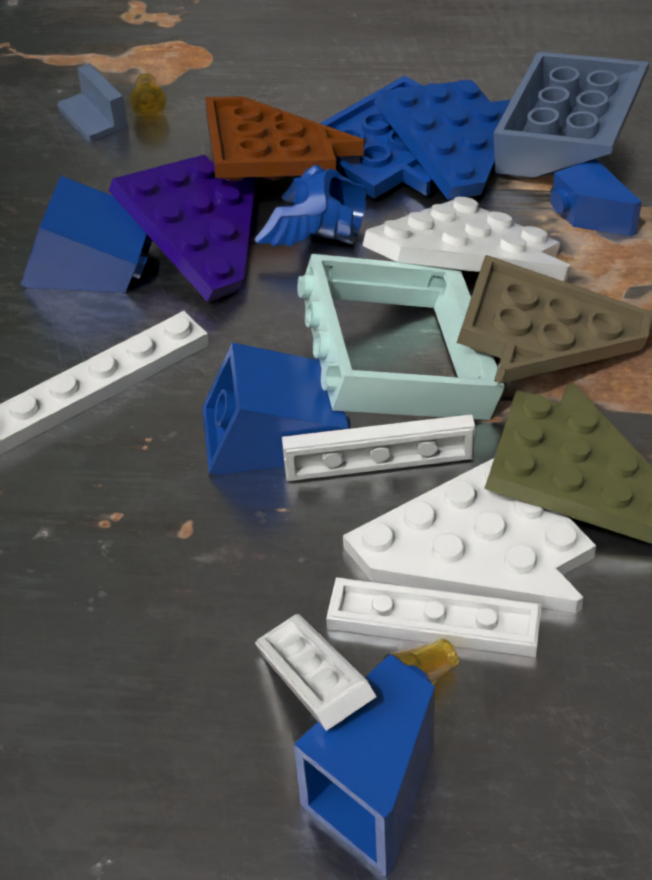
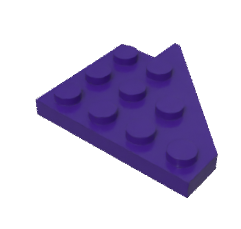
[109,154,256,302]

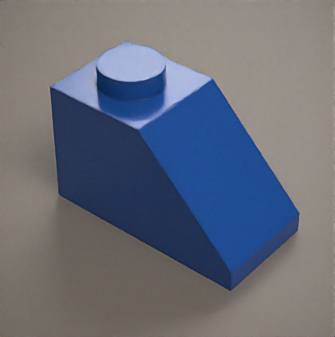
[550,158,642,236]

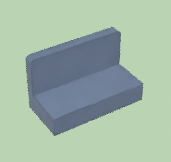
[57,63,128,142]

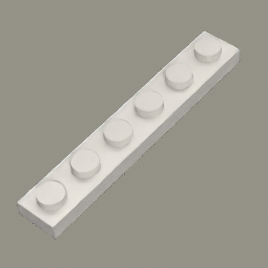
[0,311,209,455]

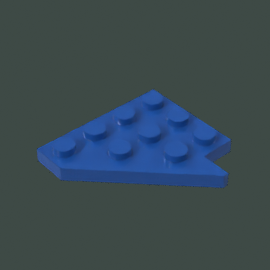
[320,75,431,199]
[374,80,511,200]

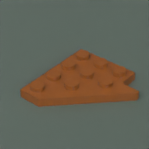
[205,96,364,181]

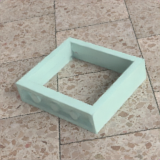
[297,254,505,420]

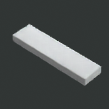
[282,414,475,481]
[326,577,542,657]
[255,614,376,731]

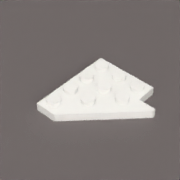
[363,197,571,281]
[343,458,596,613]

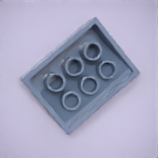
[494,51,649,178]

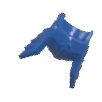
[255,165,367,247]

